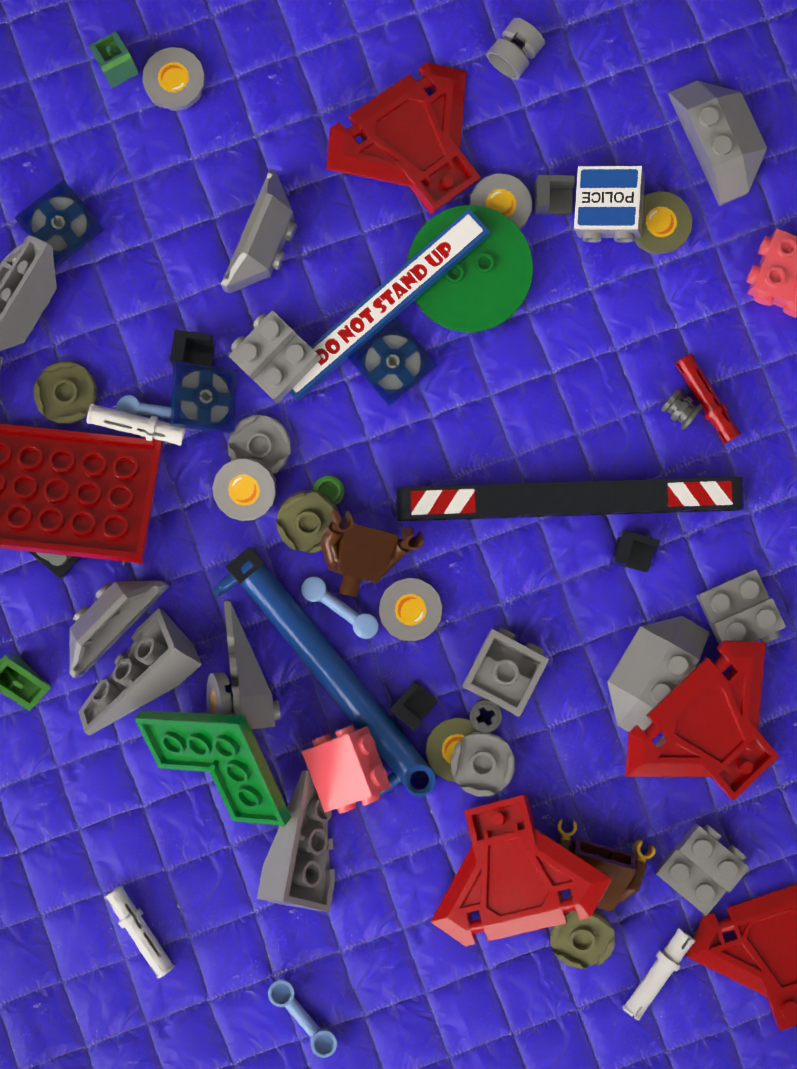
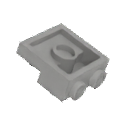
[229,310,321,404]
[696,569,786,645]
[461,627,549,717]
[654,823,749,916]

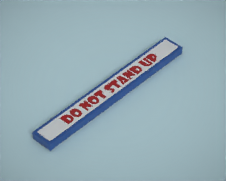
[290,209,491,401]

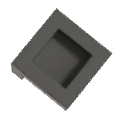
[534,175,575,215]

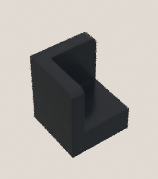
[170,330,216,372]
[611,530,660,572]
[389,680,438,731]

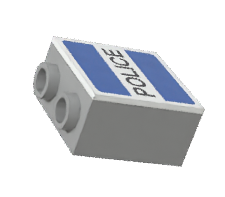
[574,166,645,243]

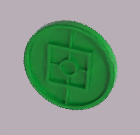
[407,205,533,333]

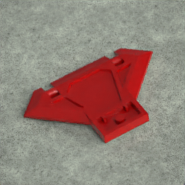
[326,62,481,215]
[625,640,779,801]
[430,794,613,947]
[685,883,797,1031]

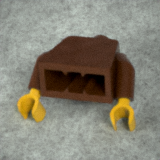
[557,819,656,911]

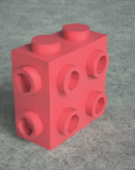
[746,229,797,318]
[302,725,391,814]

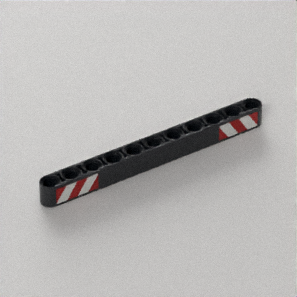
[396,477,744,521]

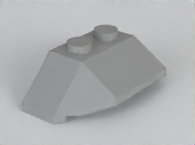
[668,80,767,206]
[221,169,297,293]
[0,235,57,351]
[70,581,170,678]
[607,616,710,732]

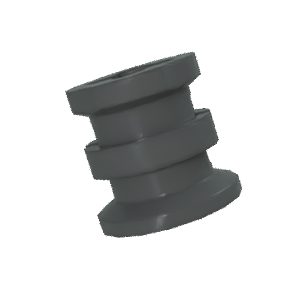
[660,389,703,430]
[470,698,502,733]

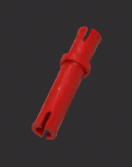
[674,353,742,444]

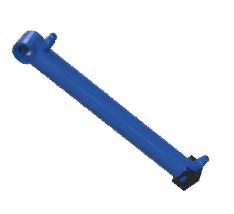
[212,547,436,797]

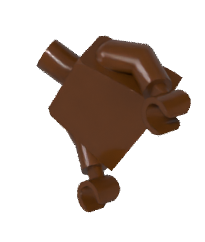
[320,510,424,597]

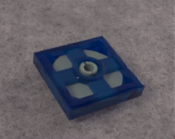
[14,179,104,268]
[348,318,437,407]
[170,361,238,434]

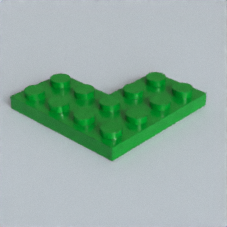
[134,710,291,826]

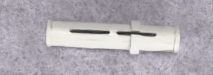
[87,403,186,446]
[104,885,175,979]
[622,928,696,1021]

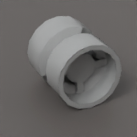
[486,18,545,80]

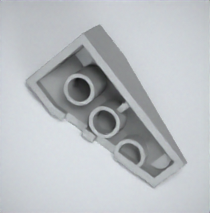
[224,601,281,729]
[78,608,202,736]
[257,770,335,913]

